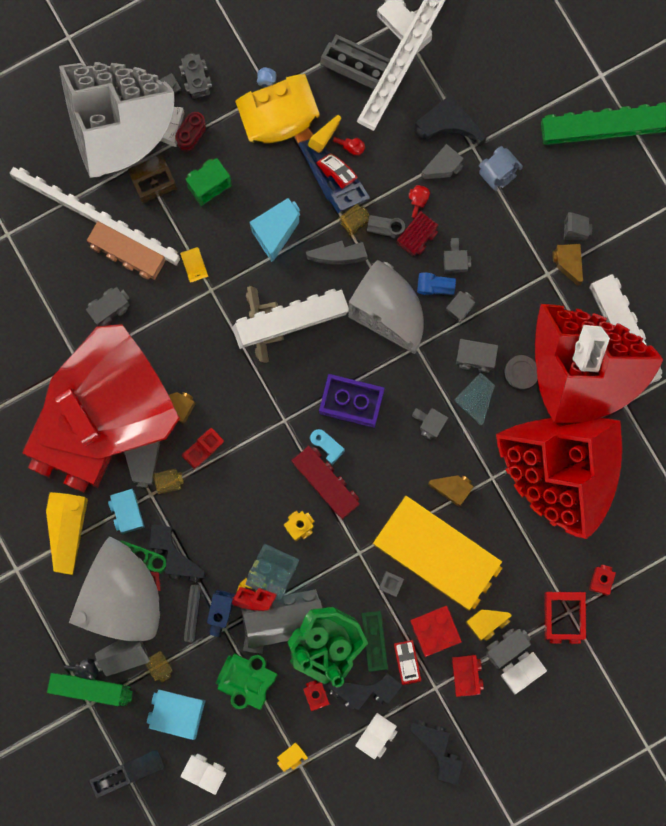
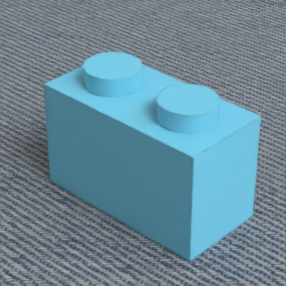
[108,489,145,534]

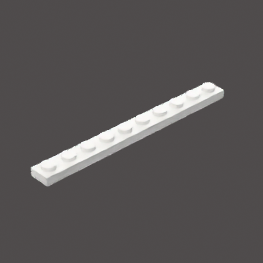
[357,0,446,131]
[10,167,180,266]

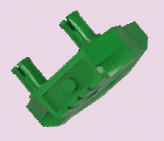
[288,607,368,687]

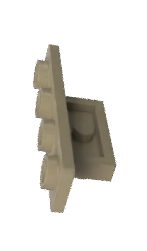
[246,286,284,363]

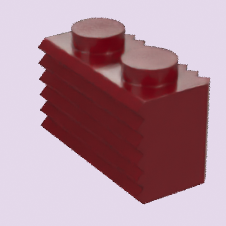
[396,211,439,257]

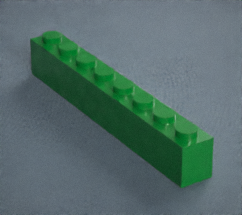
[541,102,666,145]

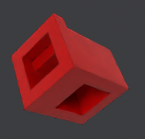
[589,565,616,596]
[303,680,330,711]

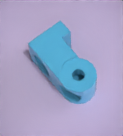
[310,429,345,465]

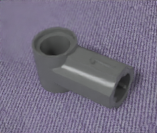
[367,215,405,239]

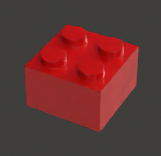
[410,606,462,657]

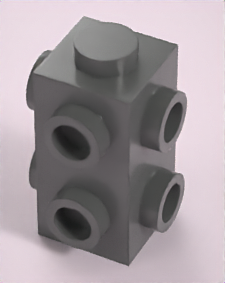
[179,54,212,99]
[86,287,130,326]

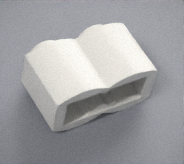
[501,652,547,695]
[355,713,397,759]
[180,753,226,795]

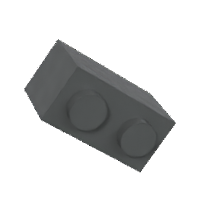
[456,339,498,373]

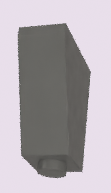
[124,441,160,488]
[94,640,150,676]

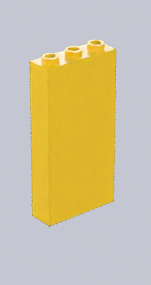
[373,496,502,611]

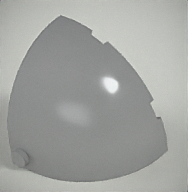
[349,260,424,354]
[69,537,160,641]

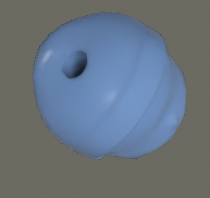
[257,67,277,88]

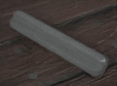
[184,585,201,642]

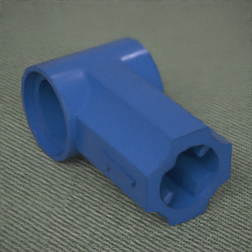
[417,273,456,296]

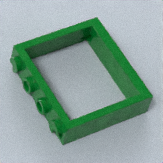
[47,673,133,706]

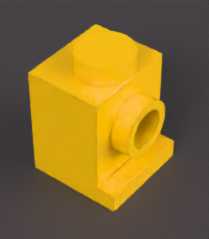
[277,742,308,772]

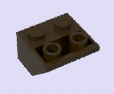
[128,155,177,204]

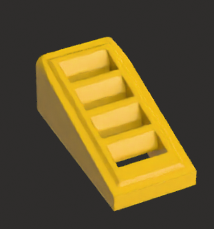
[308,115,341,153]

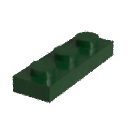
[361,611,388,672]

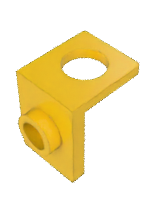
[180,247,208,282]

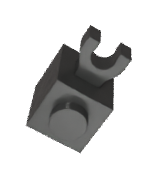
[443,238,471,274]
[412,408,448,440]

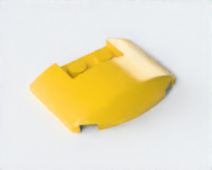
[235,74,320,143]

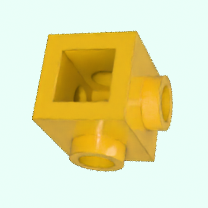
[284,511,315,542]

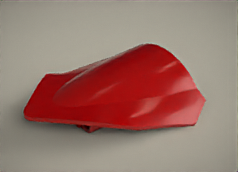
[37,324,180,459]

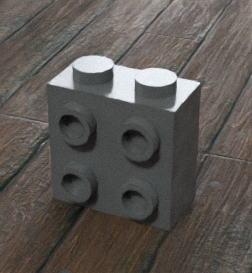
[485,628,531,669]

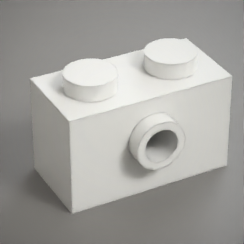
[573,325,610,372]

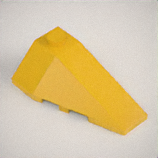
[46,492,88,575]

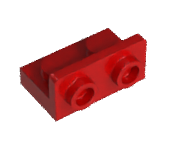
[452,655,483,697]

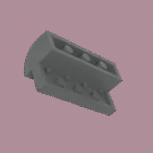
[320,34,391,89]
[240,589,322,648]

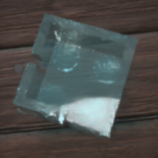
[245,544,299,601]

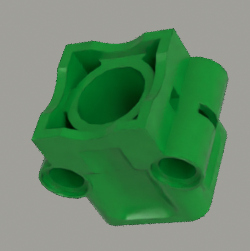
[216,653,278,710]

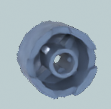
[479,146,523,191]

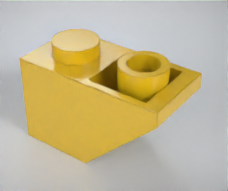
[465,610,512,641]

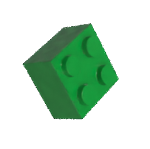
[186,158,232,206]

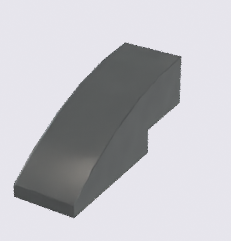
[306,241,367,264]

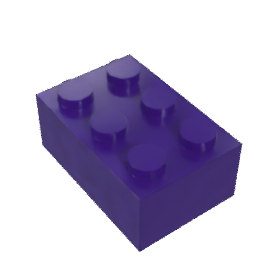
[319,374,385,428]

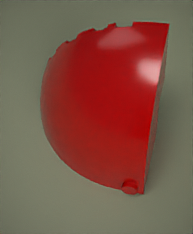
[535,304,663,423]
[496,418,622,539]

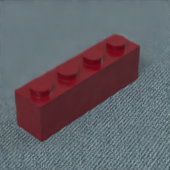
[291,446,360,520]

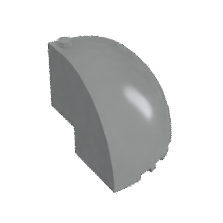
[59,62,174,178]

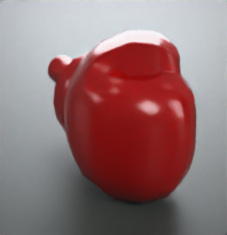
[333,137,365,156]
[408,185,430,218]

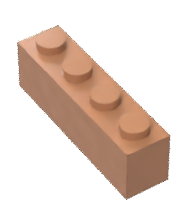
[87,221,166,280]

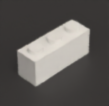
[377,0,432,54]

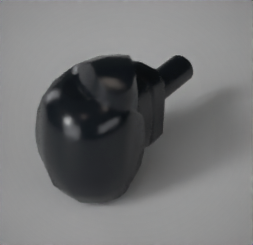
[64,658,98,680]

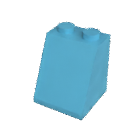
[250,198,300,262]
[147,690,205,740]

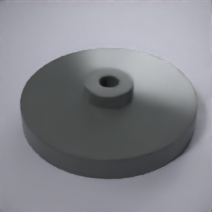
[505,355,538,390]

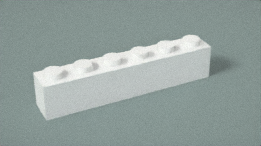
[589,274,662,385]
[232,289,349,349]

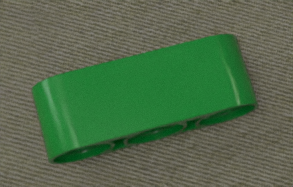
[120,541,167,573]

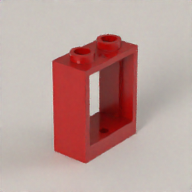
[545,592,586,644]

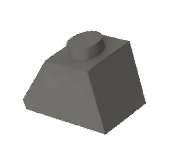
[421,144,464,179]
[564,212,592,241]

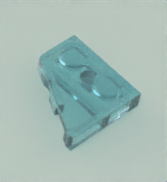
[454,373,495,425]

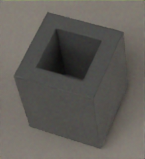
[445,291,475,323]

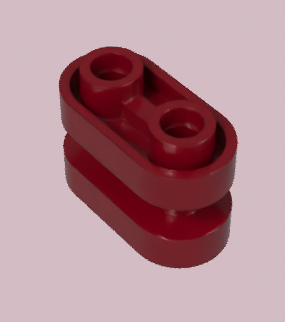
[175,112,206,152]

